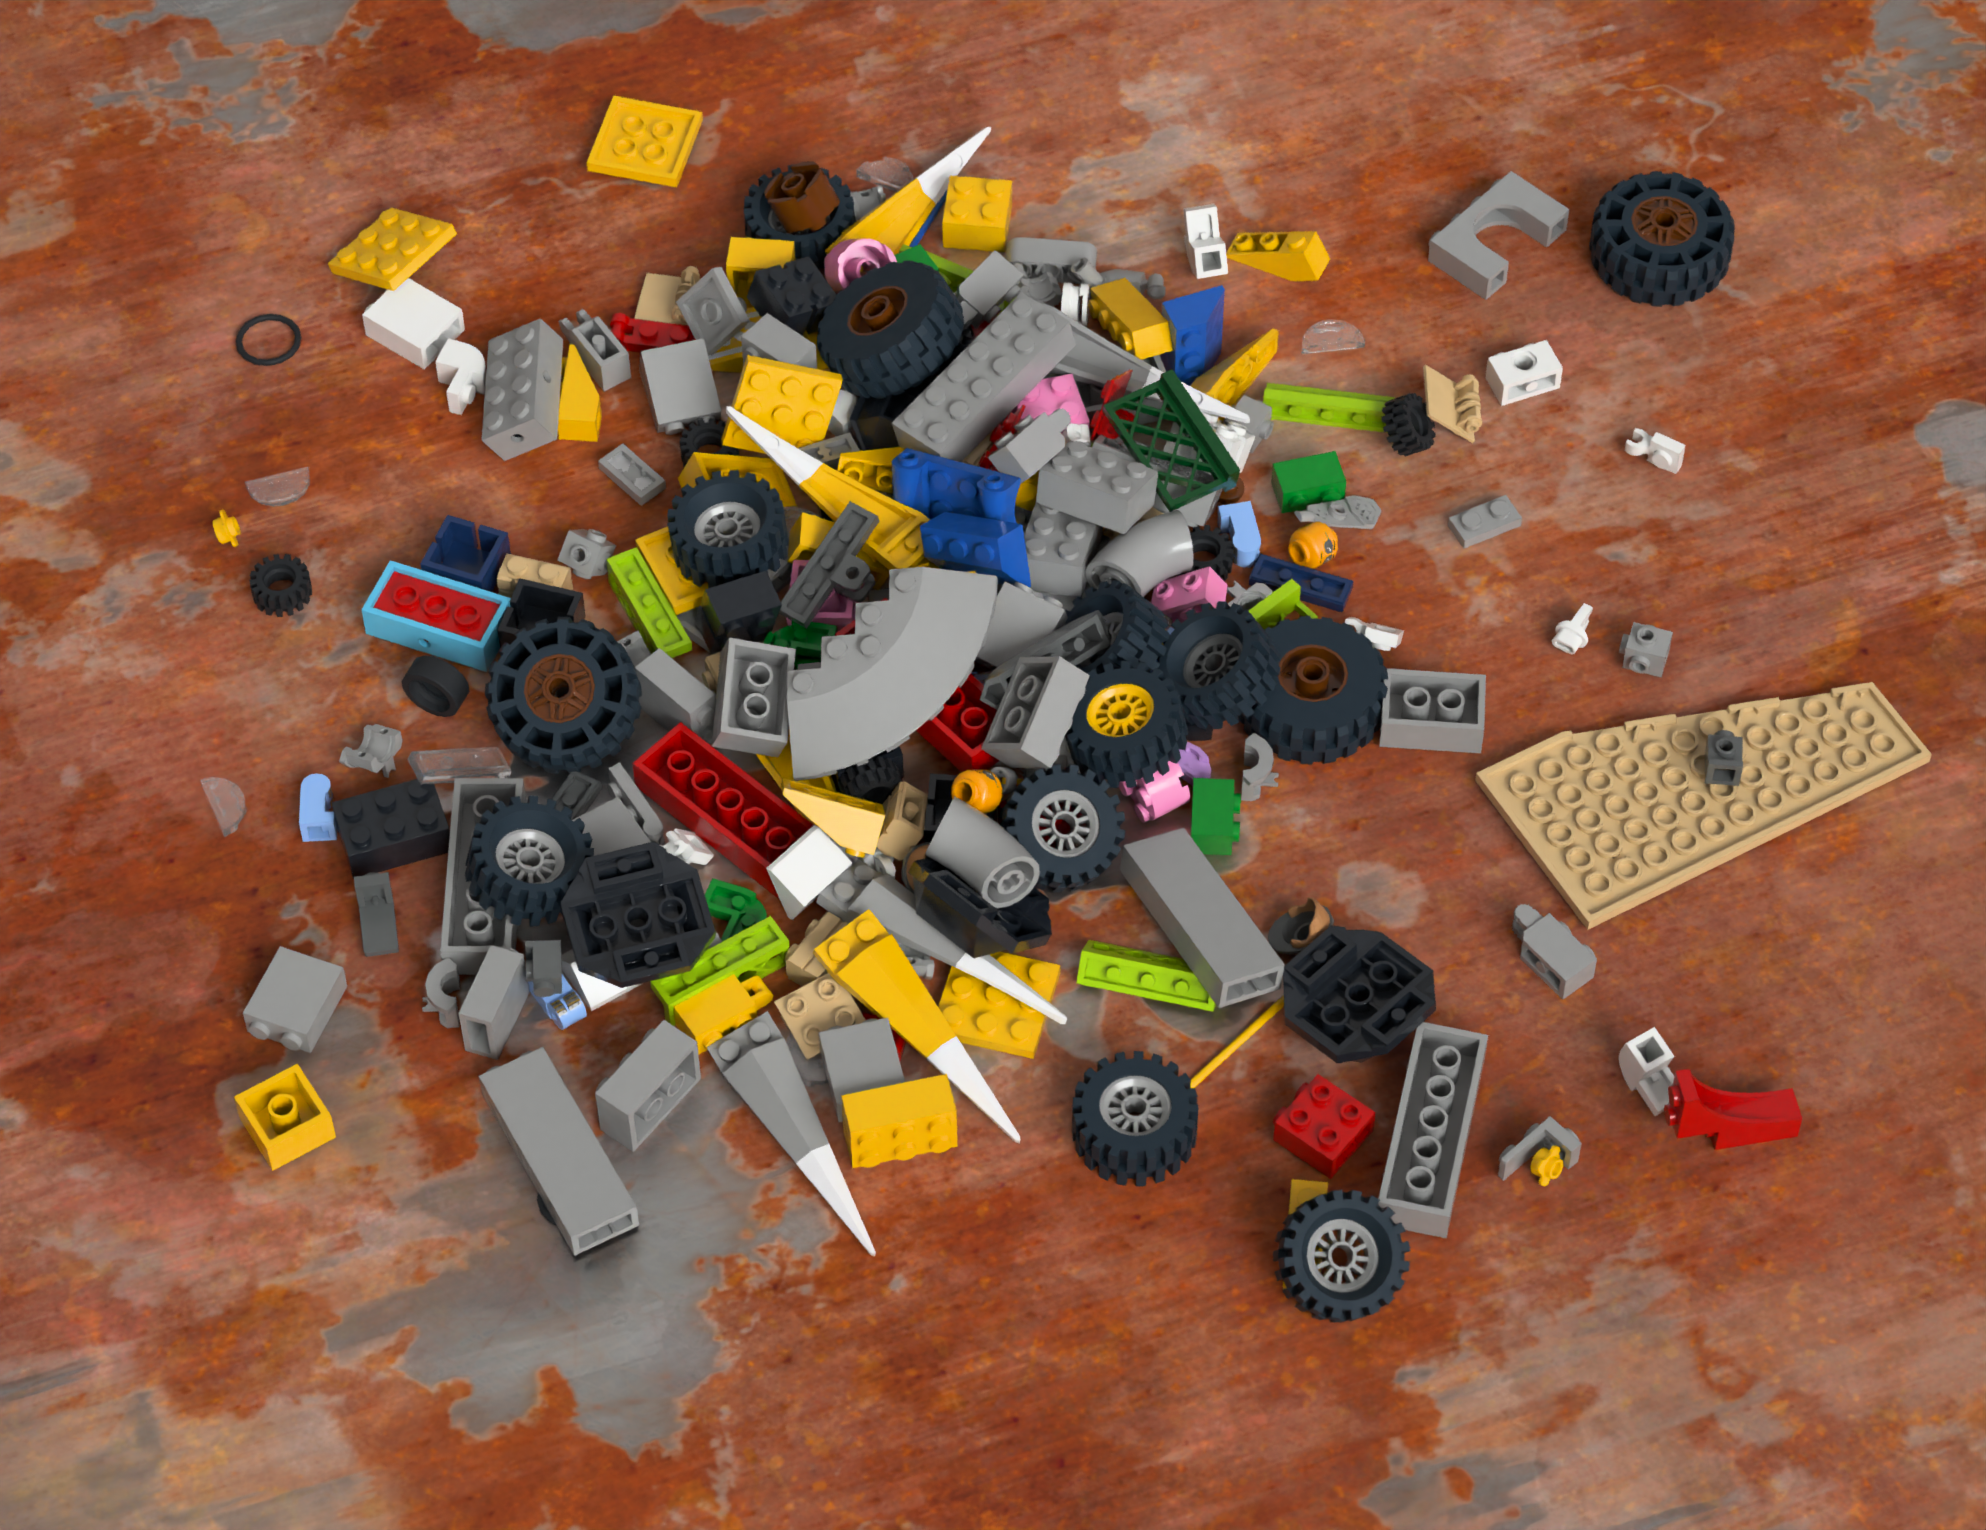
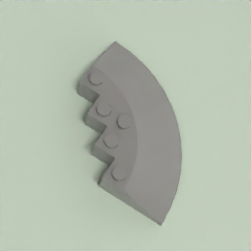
[787,567,998,781]

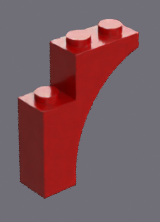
[1664,1069,1802,1150]

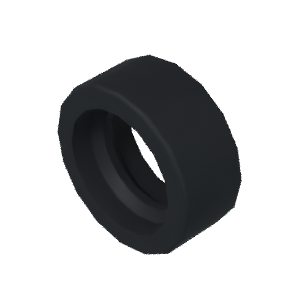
[402,655,470,717]

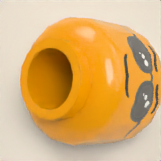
[1288,521,1338,569]
[951,769,1003,814]

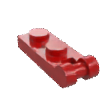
[610,313,696,353]

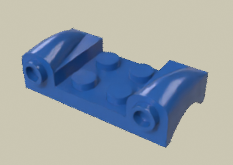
[892,448,1021,523]

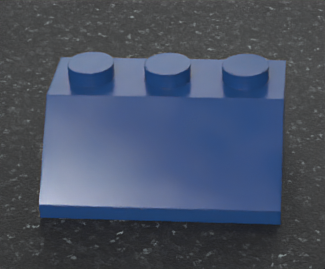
[1160,285,1225,386]
[920,512,1031,588]

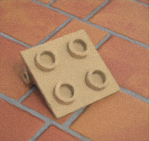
[634,266,700,325]
[1423,365,1482,443]
[774,973,865,1061]

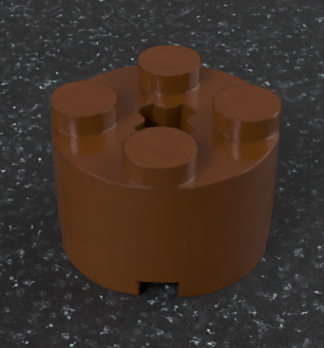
[765,161,840,233]

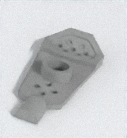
[1295,495,1382,529]

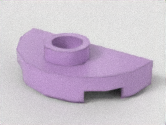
[1178,742,1211,786]

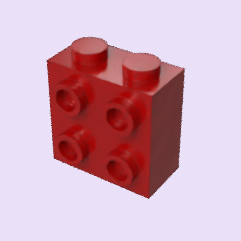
[1273,1074,1376,1179]

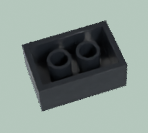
[331,775,450,879]

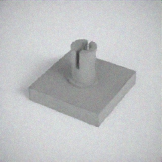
[676,267,750,355]

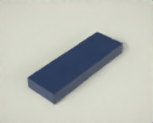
[1249,554,1354,613]

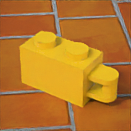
[674,974,773,1054]

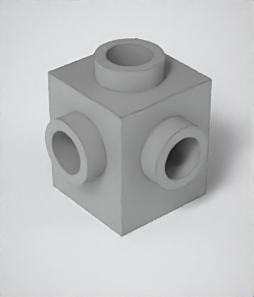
[558,529,616,579]
[1619,622,1673,677]

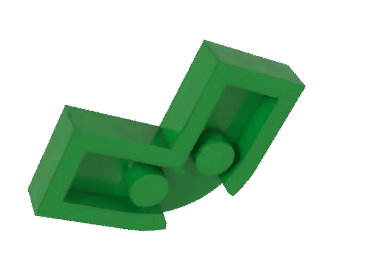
[764,621,837,664]
[705,878,767,941]

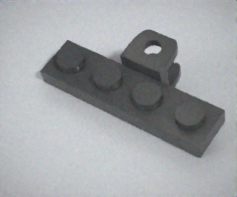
[779,501,879,629]

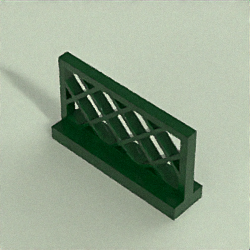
[1102,369,1240,512]

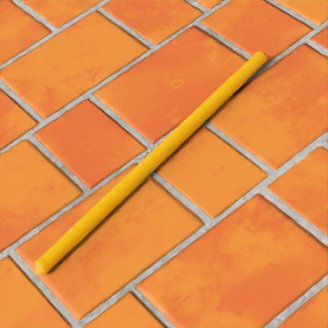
[1190,995,1284,1089]

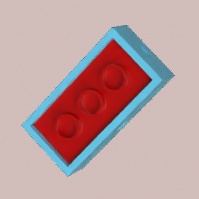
[361,560,511,672]

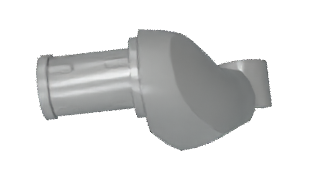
[1071,257,1165,300]

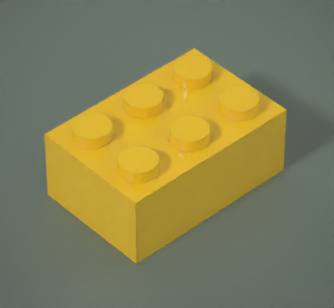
[841,1074,957,1168]

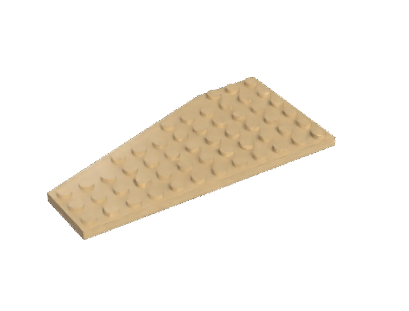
[1475,682,1932,930]

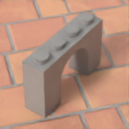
[1428,171,1569,300]

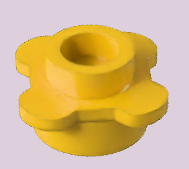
[213,509,241,547]
[1531,1145,1563,1187]

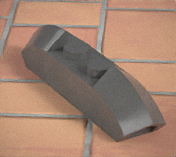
[980,610,1111,710]

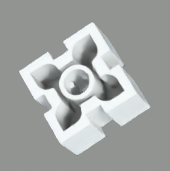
[1163,412,1256,475]

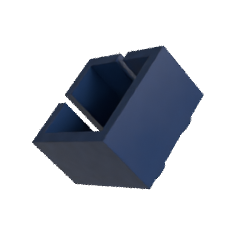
[420,515,511,592]

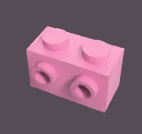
[1151,566,1228,631]

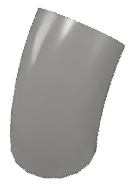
[1085,510,1194,597]
[925,796,1040,908]

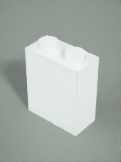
[362,278,465,369]

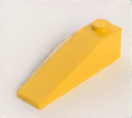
[1191,328,1279,423]

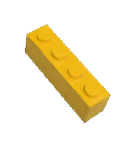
[1088,278,1173,360]

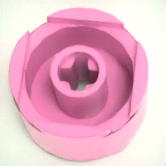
[824,239,897,294]
[1119,761,1190,823]

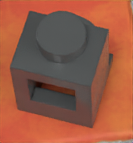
[1705,730,1743,786]
[525,940,562,997]

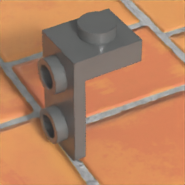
[354,872,399,957]

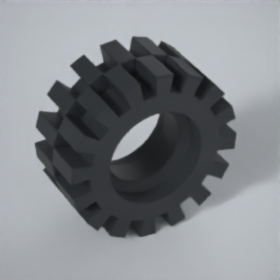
[1382,393,1436,456]
[680,418,739,467]
[1177,525,1234,581]
[249,554,312,617]
[838,757,903,804]

